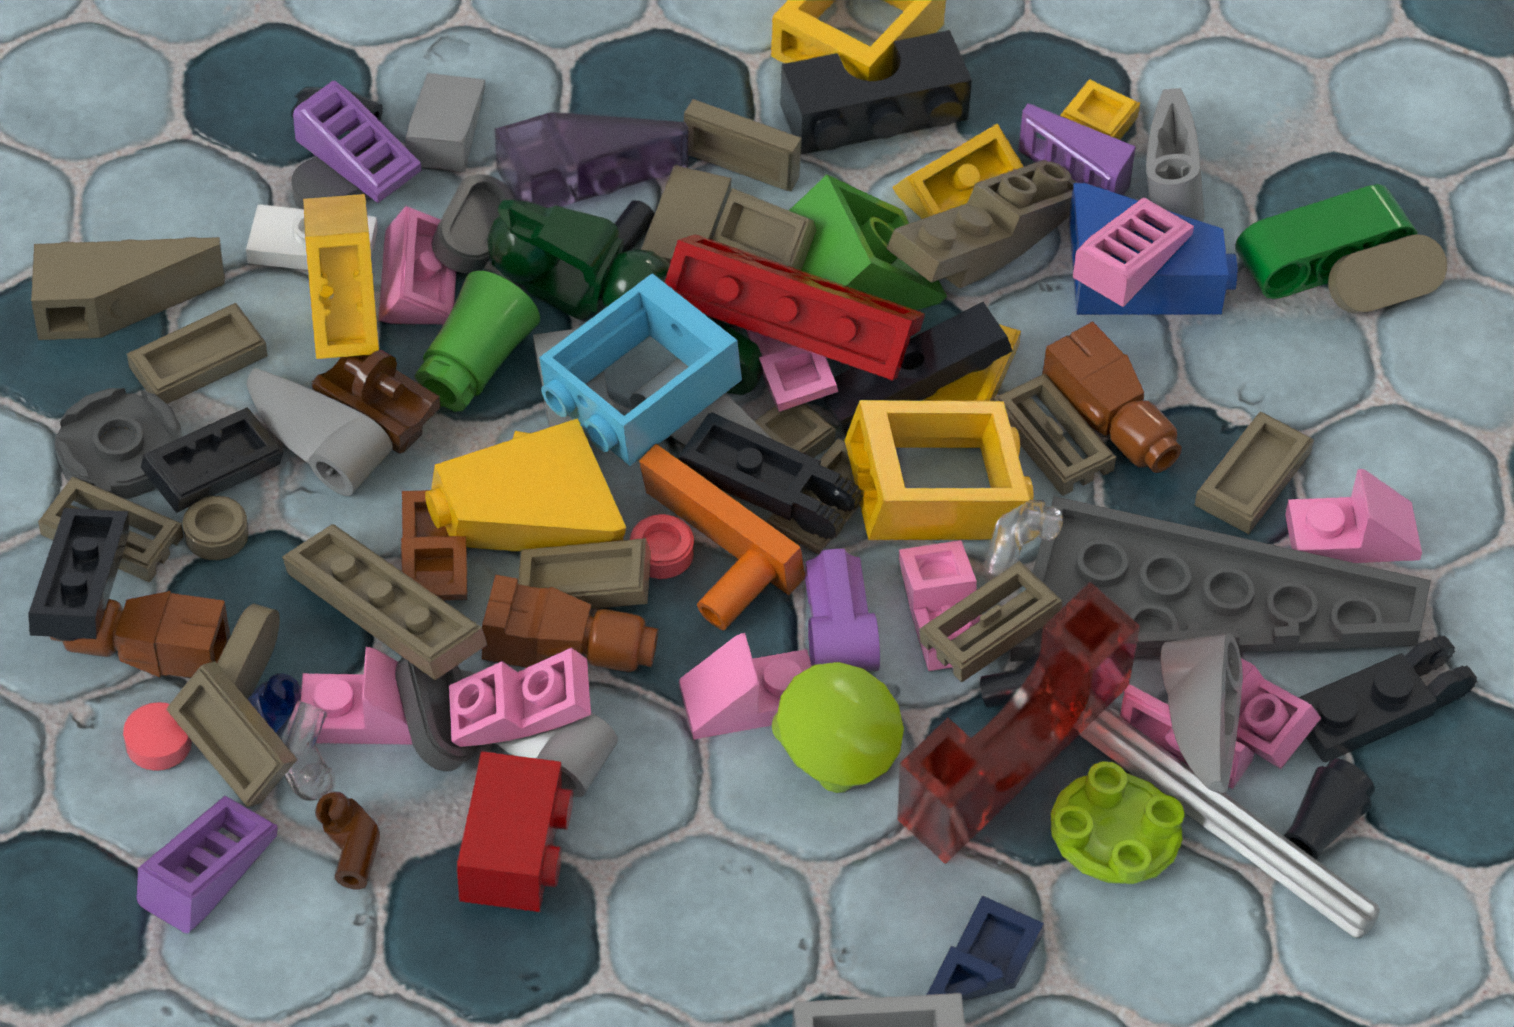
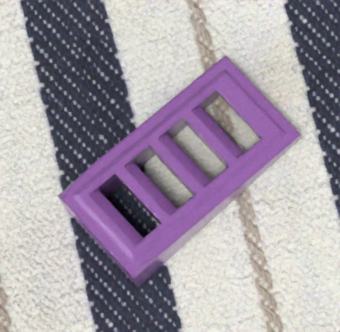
[293,81,422,203]
[1019,104,1136,196]
[137,796,278,933]

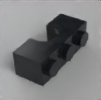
[780,30,972,155]

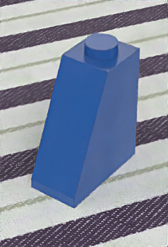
[1068,183,1237,315]

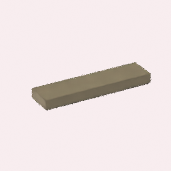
[282,524,487,680]

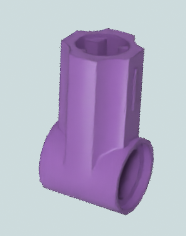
[805,549,880,671]

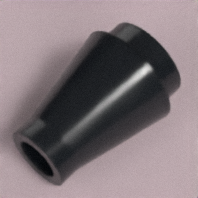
[1284,758,1375,859]

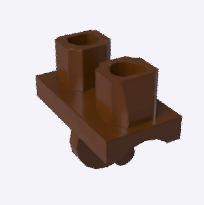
[312,350,440,454]

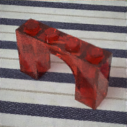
[897,582,1140,864]

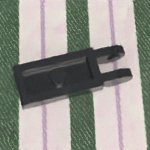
[678,412,863,540]
[1298,635,1478,763]

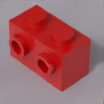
[457,751,573,912]

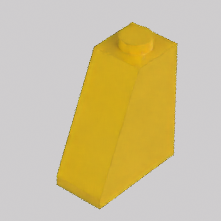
[425,418,626,552]

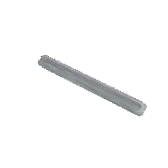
[1050,683,1380,938]

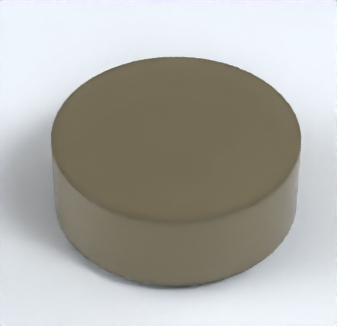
[183,496,249,560]

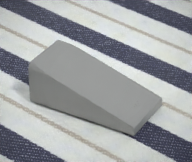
[405,73,485,172]

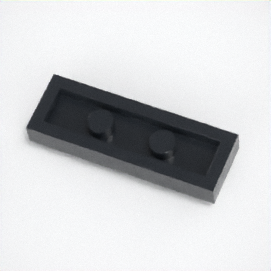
[28,508,129,641]

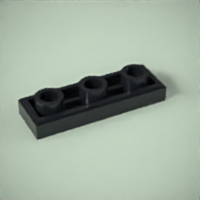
[823,302,1013,435]

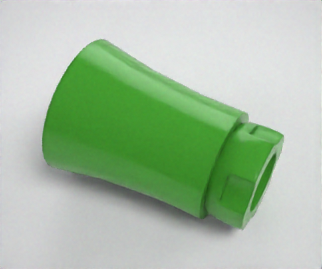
[414,271,540,412]

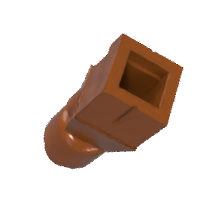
[1042,321,1182,473]
[482,575,659,672]
[50,591,231,678]

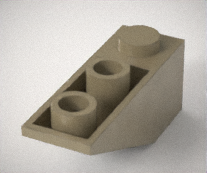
[31,237,225,340]

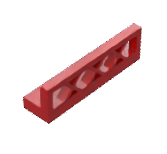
[664,234,925,380]

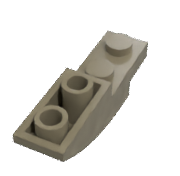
[887,159,1078,289]

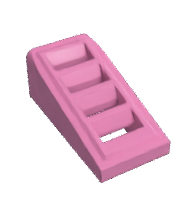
[1073,197,1194,307]

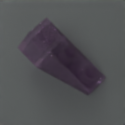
[495,112,689,208]

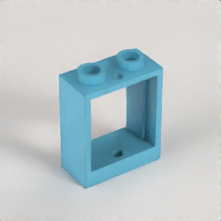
[539,273,742,466]

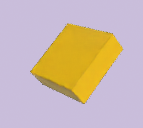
[1060,79,1140,140]

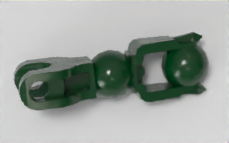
[487,199,763,395]

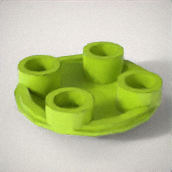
[772,662,904,793]
[1050,762,1184,884]

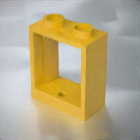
[771,0,946,81]
[303,194,379,359]
[845,400,1034,540]

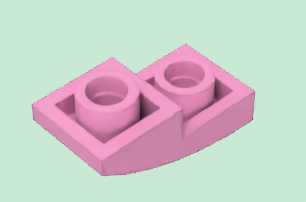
[449,648,591,747]
[1236,658,1321,769]

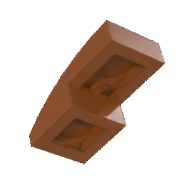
[401,490,468,601]

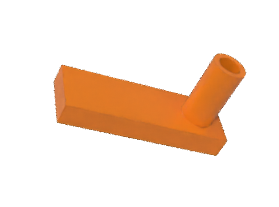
[639,444,805,630]

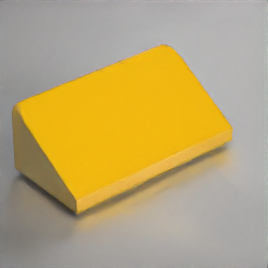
[892,123,1024,219]

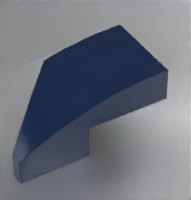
[926,895,1045,1001]

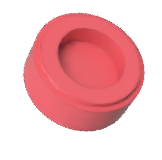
[630,514,694,579]
[123,702,192,771]

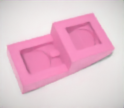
[746,329,838,412]
[899,540,982,671]

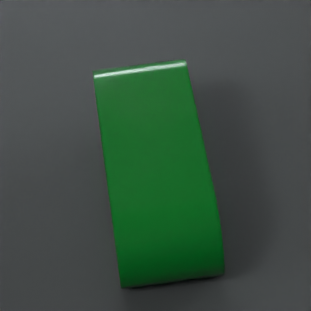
[1235,184,1418,299]

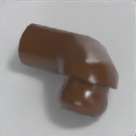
[315,791,380,890]

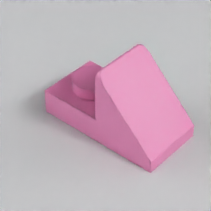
[1285,469,1422,563]
[679,633,812,740]
[298,647,413,745]

